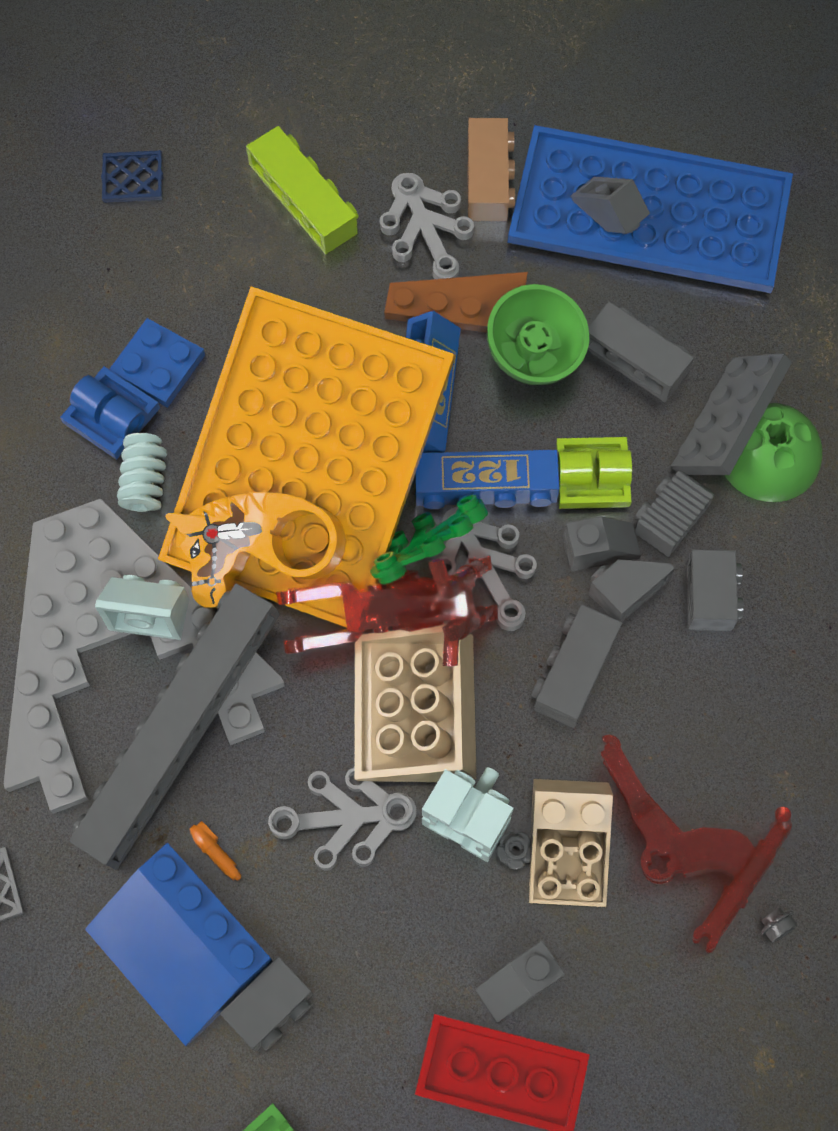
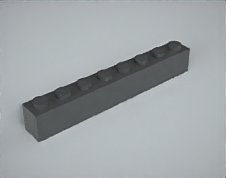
[69,584,280,870]

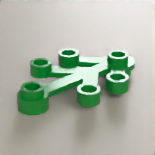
[370,495,488,584]

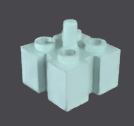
[422,767,513,862]

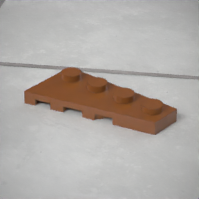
[384,272,528,333]

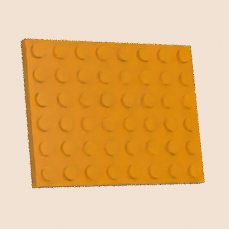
[158,286,456,632]

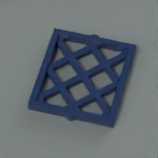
[101,150,164,203]

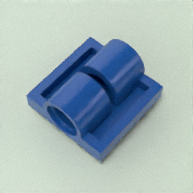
[60,366,160,460]

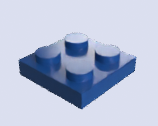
[109,318,205,408]

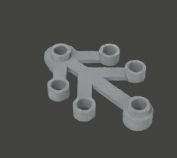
[380,173,474,279]
[434,507,537,631]
[268,767,417,871]

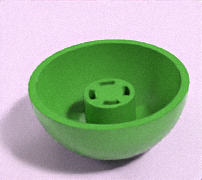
[487,284,589,385]
[725,403,823,502]

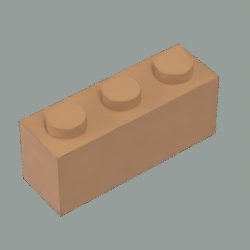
[468,118,515,221]

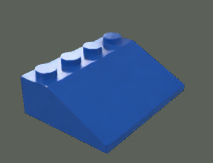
[85,842,273,1046]

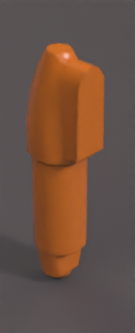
[189,821,241,881]

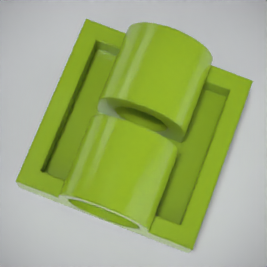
[556,437,632,509]

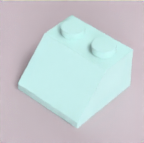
[95,575,189,640]

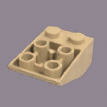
[529,779,613,907]

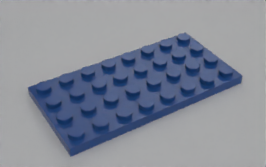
[507,125,793,293]

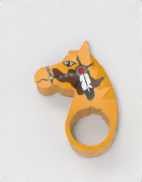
[165,492,346,609]

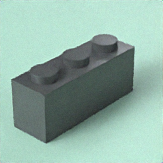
[588,302,694,403]
[531,604,622,729]

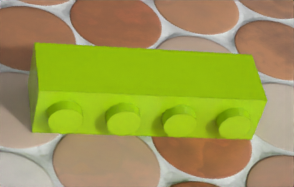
[246,126,358,254]

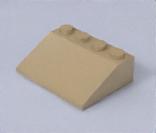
[355,623,476,782]

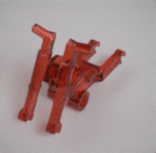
[276,555,498,666]
[601,735,792,953]

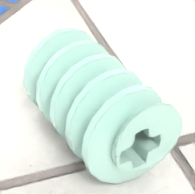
[117,433,168,512]

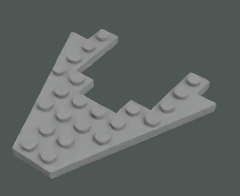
[3,498,285,814]

